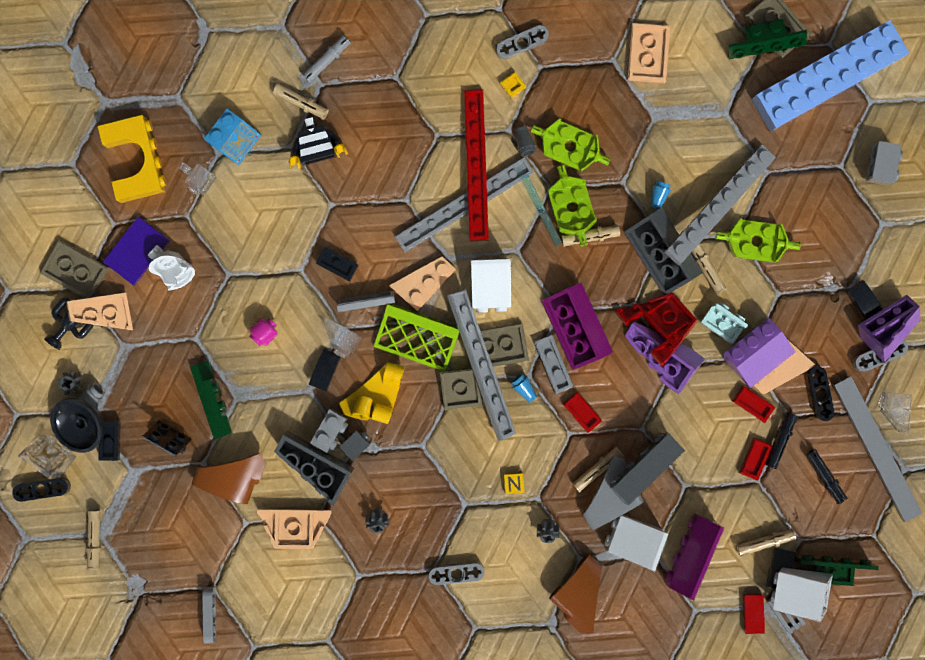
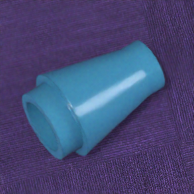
[650,181,671,210]
[511,374,537,403]

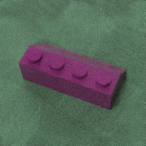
[542,282,613,370]
[665,514,724,600]

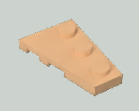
[66,293,133,331]

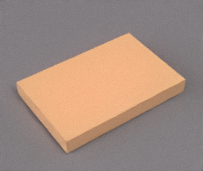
[627,23,670,83]

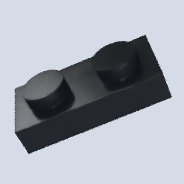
[316,247,359,282]
[98,422,121,461]

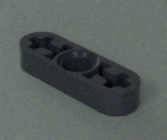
[807,366,835,421]
[12,478,71,502]

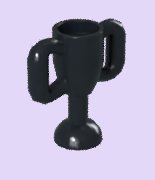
[44,297,94,350]

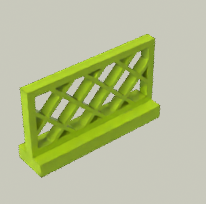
[373,303,460,371]

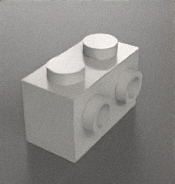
[866,141,903,186]
[310,409,348,453]

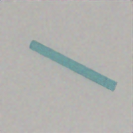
[521,175,562,246]

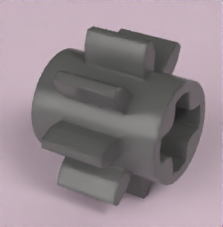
[57,372,83,395]
[365,509,389,533]
[537,519,560,543]

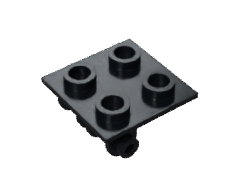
[141,421,192,457]

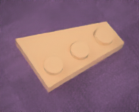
[389,257,456,312]
[753,340,816,395]

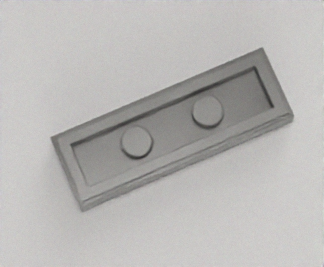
[337,290,395,312]
[534,334,573,394]

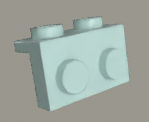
[700,302,748,344]

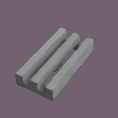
[767,598,806,634]

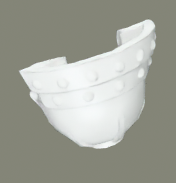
[148,245,195,290]

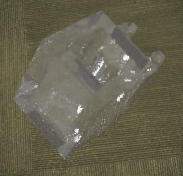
[179,162,217,195]

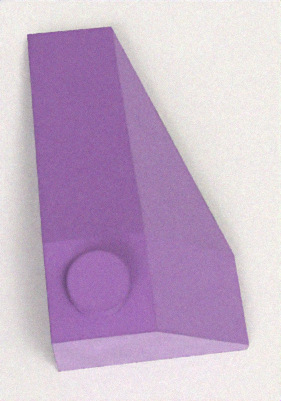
[625,322,705,394]

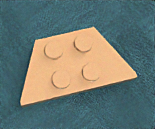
[257,509,332,549]

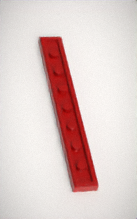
[464,89,489,241]

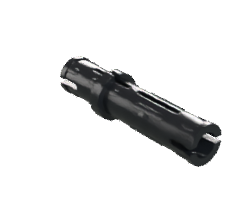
[765,412,799,470]
[805,449,848,504]

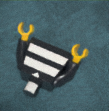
[288,117,348,169]

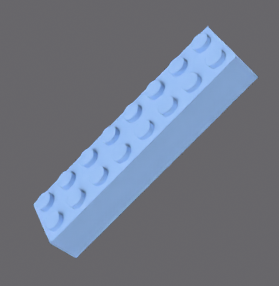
[752,20,909,132]

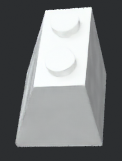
[471,259,511,313]
[604,515,668,571]
[771,568,833,622]

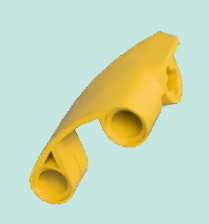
[339,362,405,424]

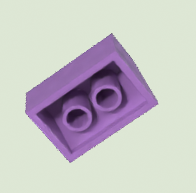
[724,318,795,388]

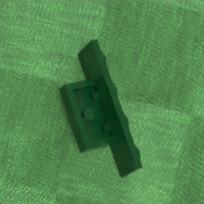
[728,19,807,60]
[190,361,233,439]
[795,555,879,586]

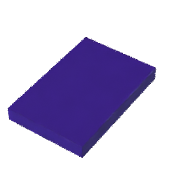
[103,217,170,286]

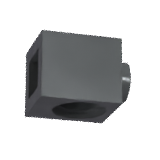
[340,430,371,461]

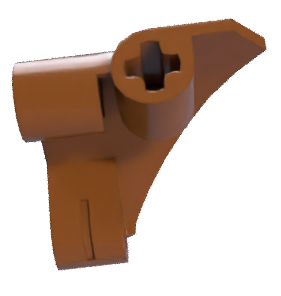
[191,453,266,504]
[549,553,602,634]

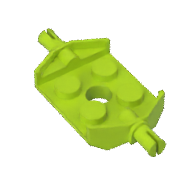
[531,119,611,172]
[548,165,597,247]
[715,218,801,263]

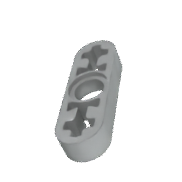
[496,25,549,60]
[853,340,908,372]
[429,562,484,585]
[202,587,216,644]

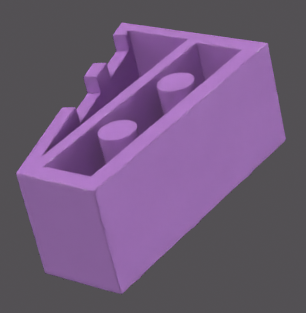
[858,295,921,363]

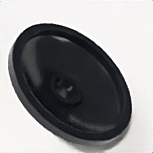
[50,398,103,453]

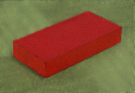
[732,386,776,423]
[563,392,602,433]
[739,438,773,481]
[743,594,765,634]

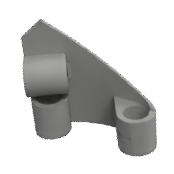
[583,457,644,531]

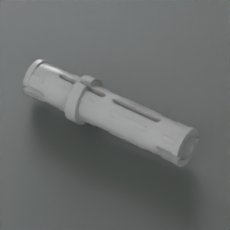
[302,34,351,84]

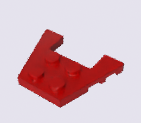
[616,293,697,367]

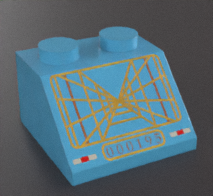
[204,109,262,165]

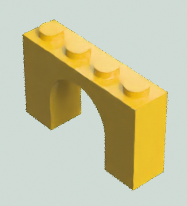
[98,115,167,203]

